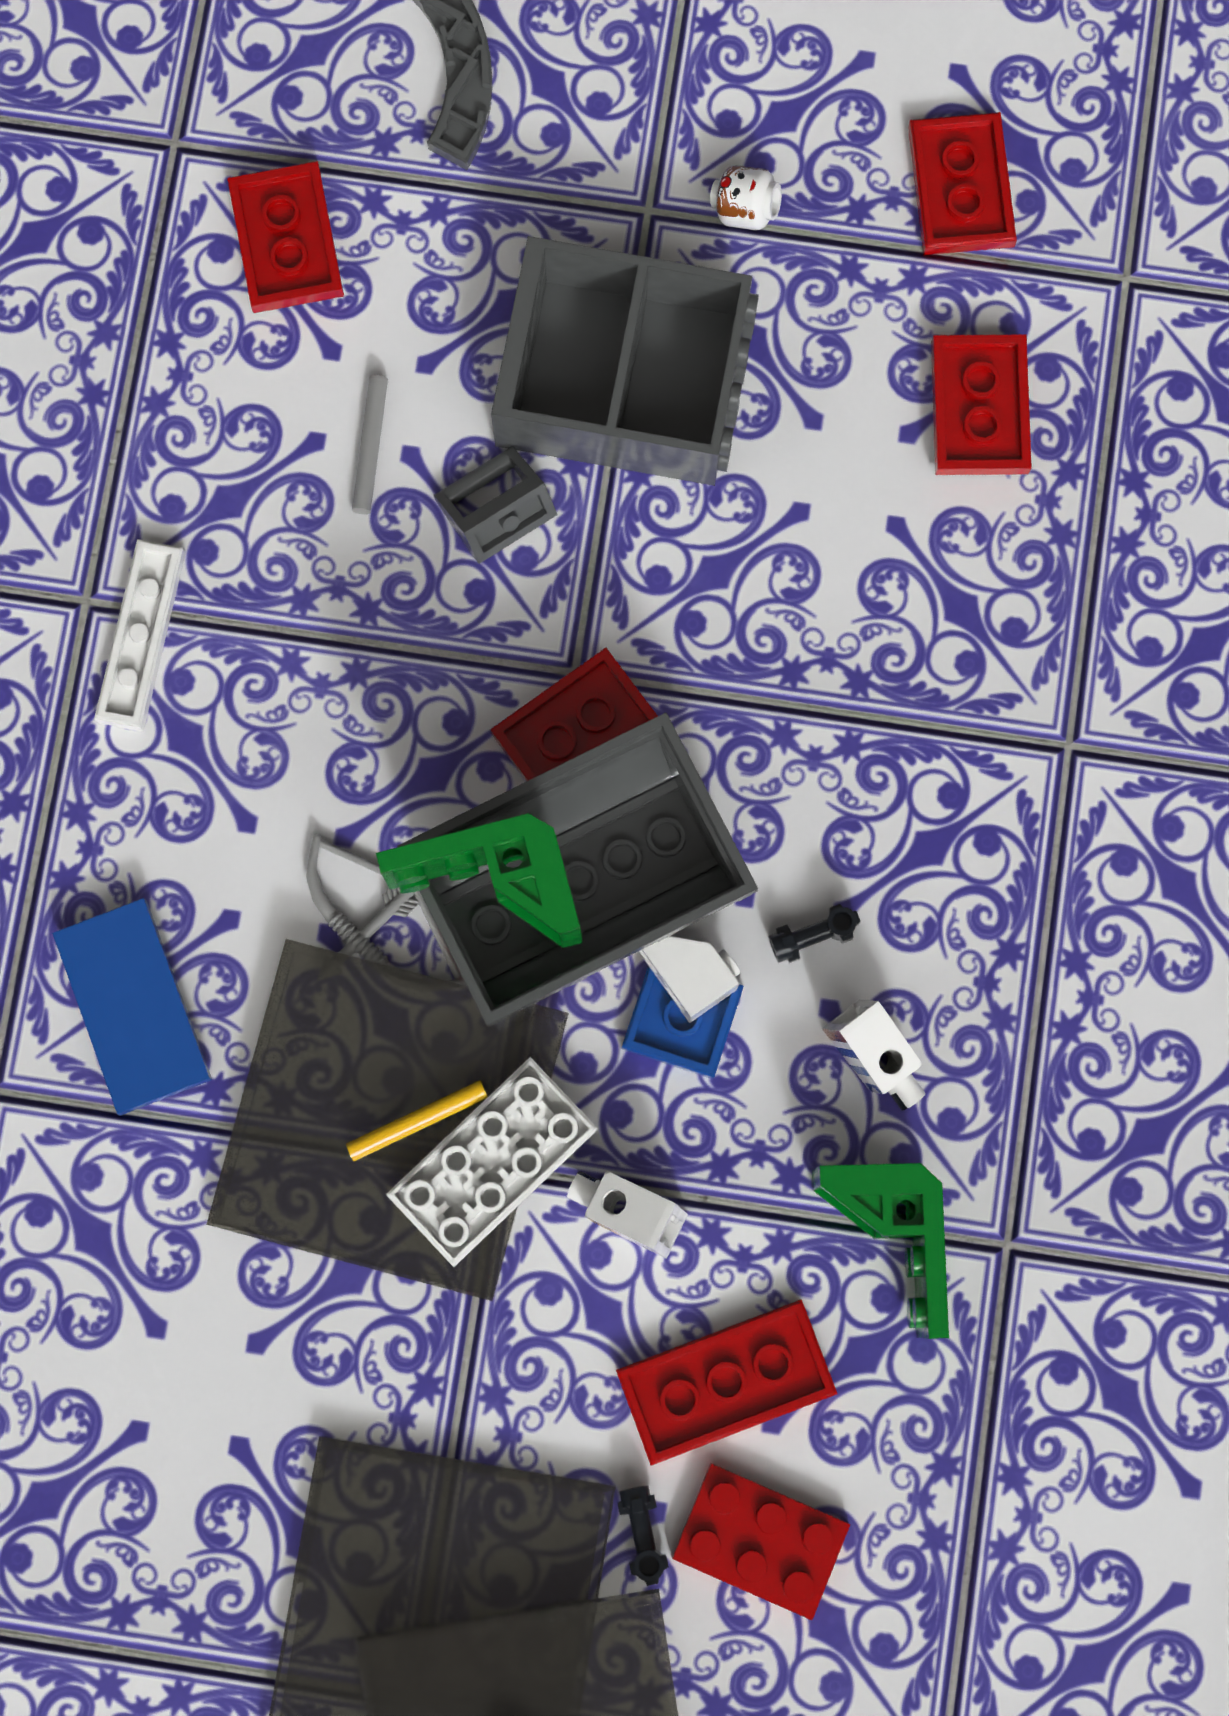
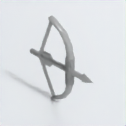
[306,834,466,993]

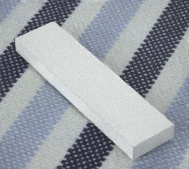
[94,539,186,732]

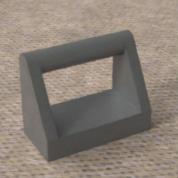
[433,446,558,564]

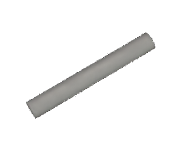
[352,375,388,514]

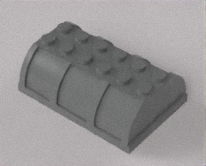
[397,713,758,1027]

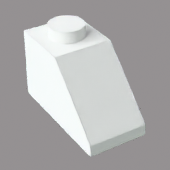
[638,936,740,1023]

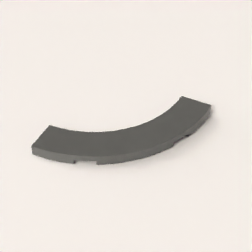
[413,0,493,170]

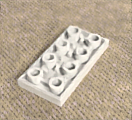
[386,1057,598,1267]

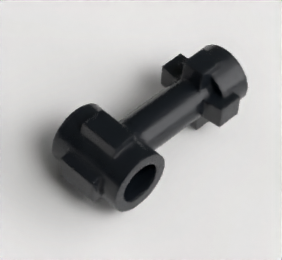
[768,904,861,963]
[617,1485,669,1586]

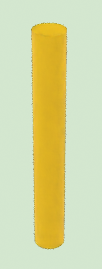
[346,1080,488,1161]

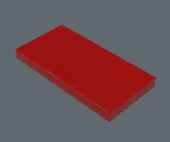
[616,1299,838,1466]

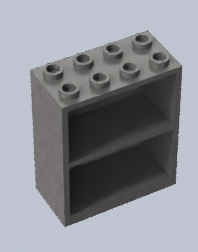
[491,236,759,486]

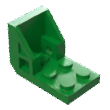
[376,813,582,948]
[812,1163,949,1339]

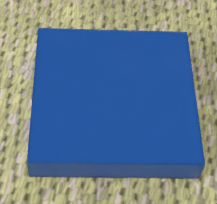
[621,966,744,1079]

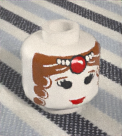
[710,165,782,230]

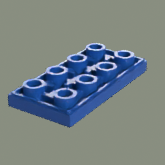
[52,898,212,1116]

